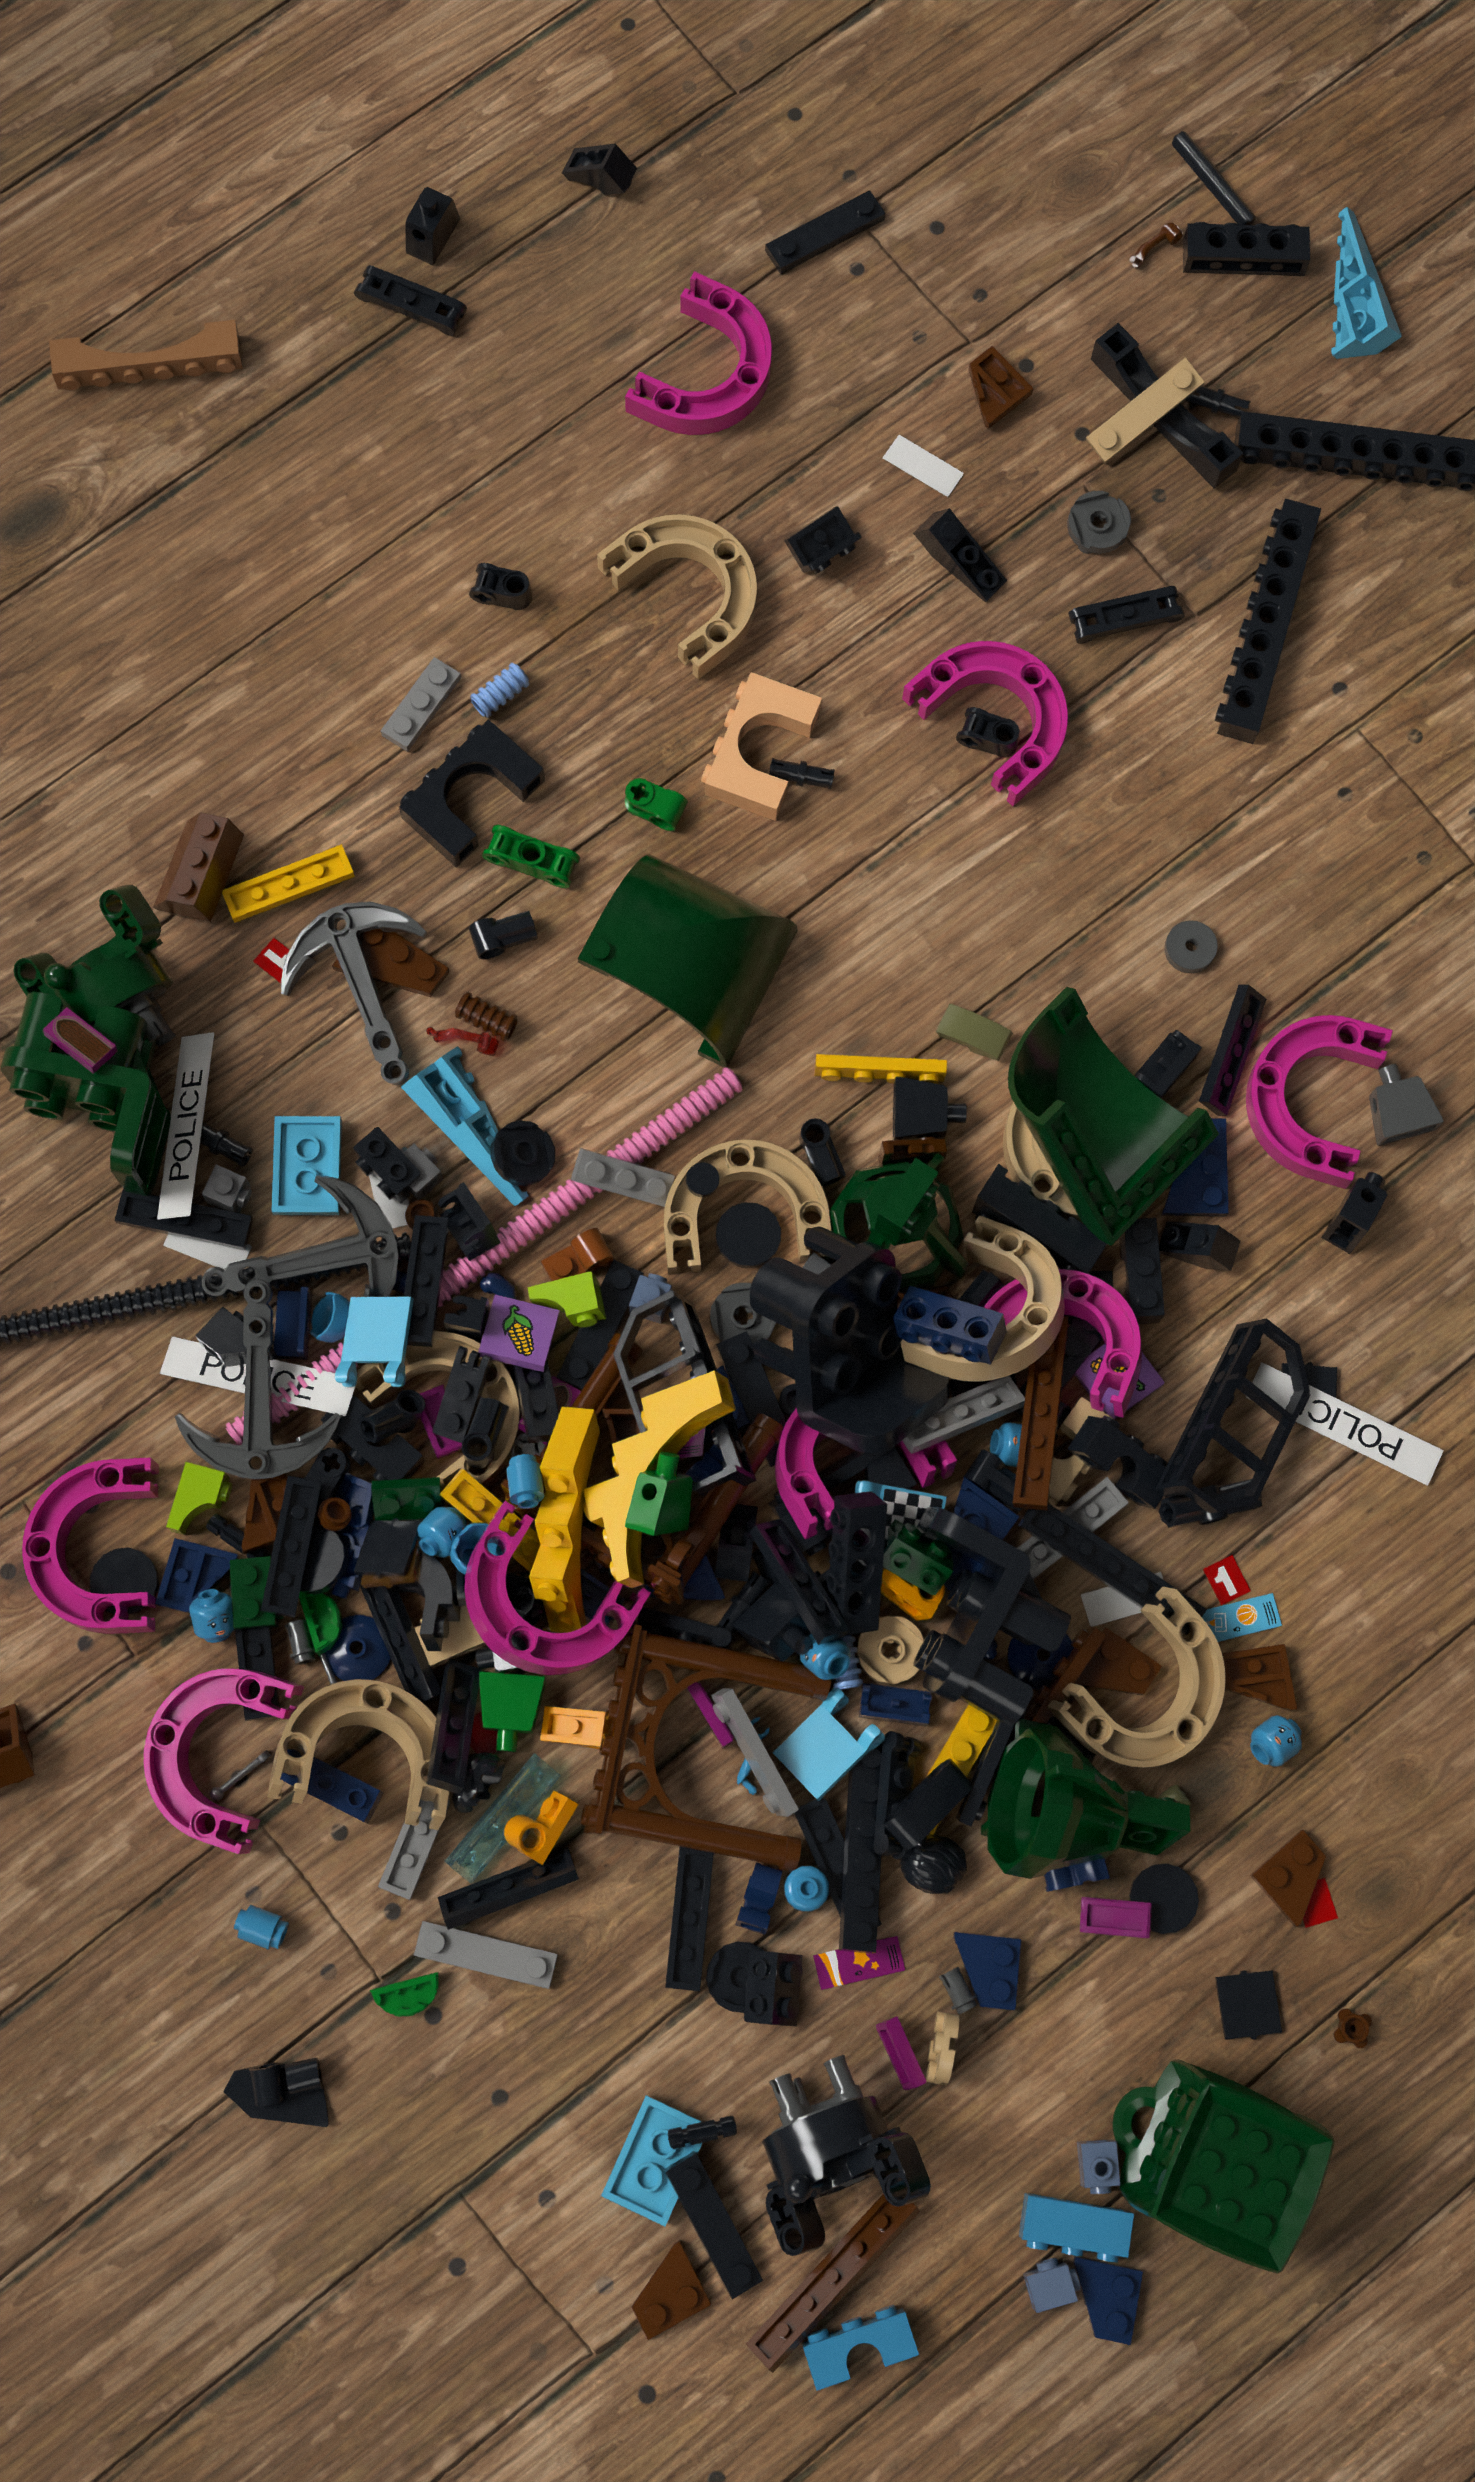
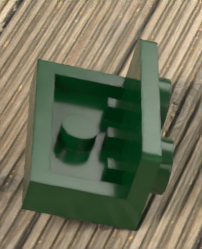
[371,1477,444,1521]
[883,1519,953,1595]
[229,1556,284,1630]

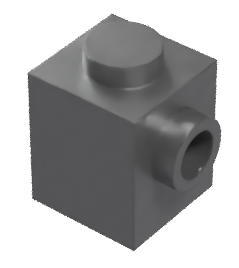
[400,1144,443,1200]
[202,1165,252,1213]

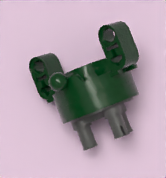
[13,885,176,1047]

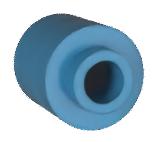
[506,1454,544,1509]
[234,1905,289,1950]

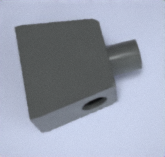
[1369,1064,1444,1146]

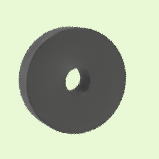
[1164,920,1218,973]

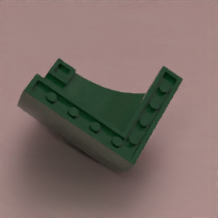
[578,854,798,1068]
[1008,987,1219,1246]

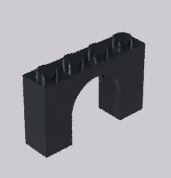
[399,719,545,868]

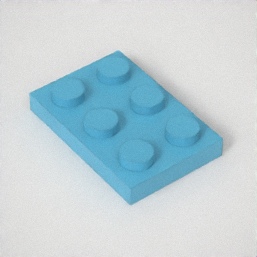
[272,1116,342,1215]
[601,2095,702,2227]

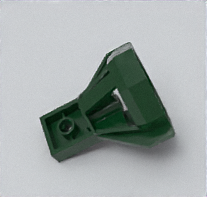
[829,1153,969,1293]
[981,1719,1191,1879]

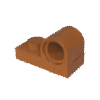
[541,1228,615,1281]

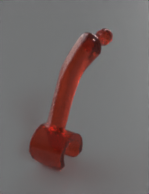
[426,1027,499,1056]

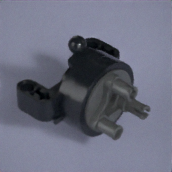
[762,2055,931,2256]

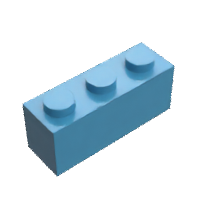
[1019,2193,1134,2263]

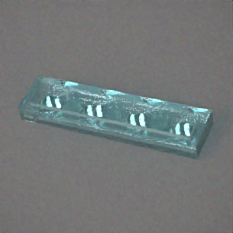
[444,1753,561,1884]

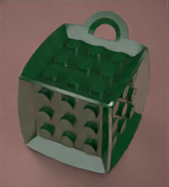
[1113,2059,1335,2274]

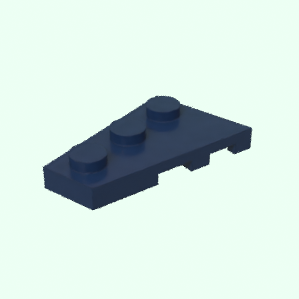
[1161,1118,1229,1217]
[319,1473,374,1592]
[944,1477,1019,1592]

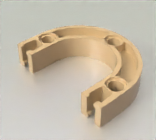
[597,515,757,680]
[1003,1102,1084,1224]
[664,1140,832,1275]
[900,1215,1065,1381]
[355,1331,521,1491]
[1047,1587,1225,1768]
[267,1679,449,1830]

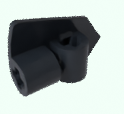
[223,2058,329,2127]

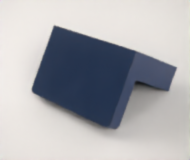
[274,1287,313,1360]

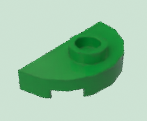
[299,1591,343,1656]
[370,1972,439,2017]

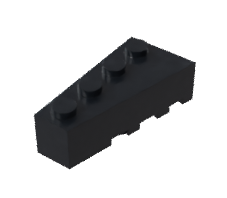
[972,1164,1107,1274]

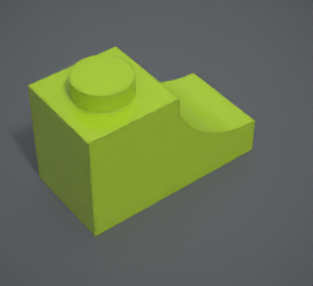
[527,1271,606,1327]
[166,1462,232,1535]

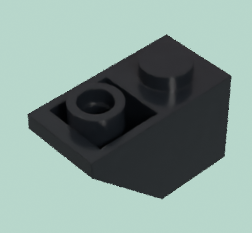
[1159,1221,1241,1271]
[195,1307,278,1367]

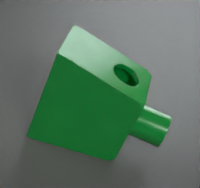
[625,1452,693,1536]
[479,1672,546,1753]

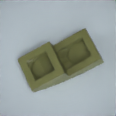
[936,1004,1013,1061]

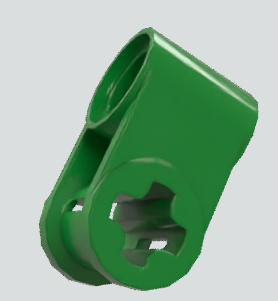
[625,778,688,831]

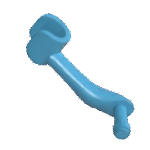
[737,1718,769,1795]

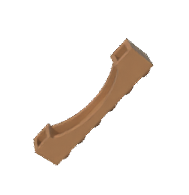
[49,320,243,390]

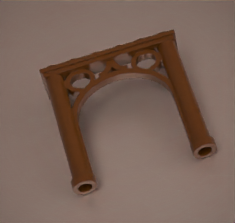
[501,1333,784,1605]
[580,1625,832,1872]

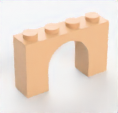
[701,672,822,821]

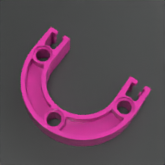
[625,271,772,435]
[902,641,1068,806]
[1246,1015,1393,1189]
[983,1269,1142,1418]
[775,1408,957,1540]
[22,1458,159,1634]
[464,1501,651,1675]
[144,1668,304,1854]

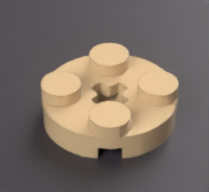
[856,1616,924,1685]
[926,2011,959,2086]

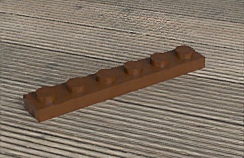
[1013,1316,1069,1510]
[746,2193,921,2373]

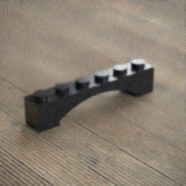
[1091,323,1243,489]

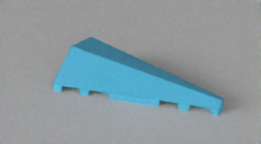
[1331,207,1402,359]
[401,1046,529,1206]

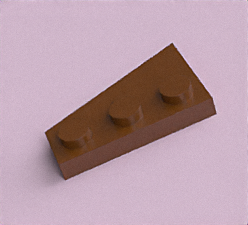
[332,928,449,997]

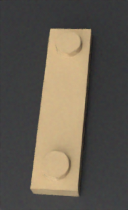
[1086,357,1205,463]

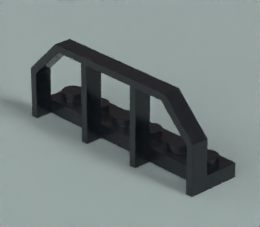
[613,1290,757,1494]
[1155,1318,1310,1513]

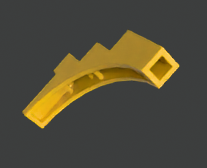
[583,1370,736,1588]
[529,1407,600,1633]

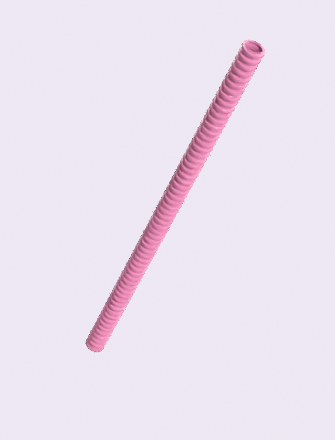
[225,1067,742,1445]

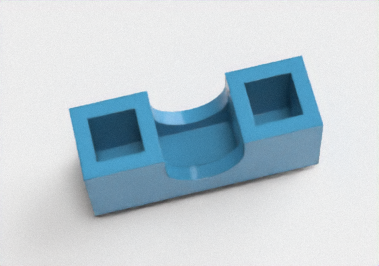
[802,2305,919,2391]

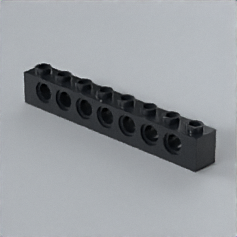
[1234,411,1475,491]
[1214,498,1321,744]

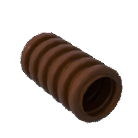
[455,992,518,1042]

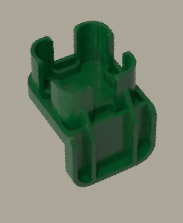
[0,992,171,1196]

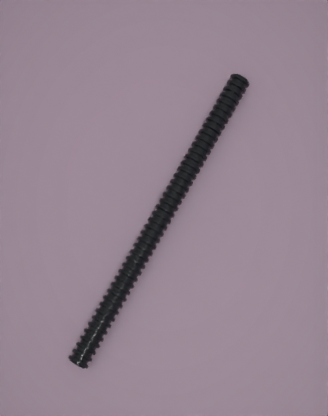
[0,1232,411,1346]

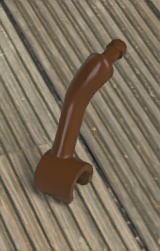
[1130,222,1183,268]

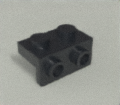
[784,506,862,574]
[353,1127,421,1204]
[744,1950,803,2027]

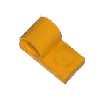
[881,1567,945,1621]
[540,1706,611,1749]
[504,1790,579,1865]

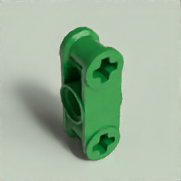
[482,825,580,888]

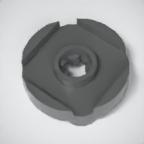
[1067,491,1131,554]
[710,1283,776,1344]

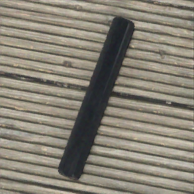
[1172,131,1255,225]

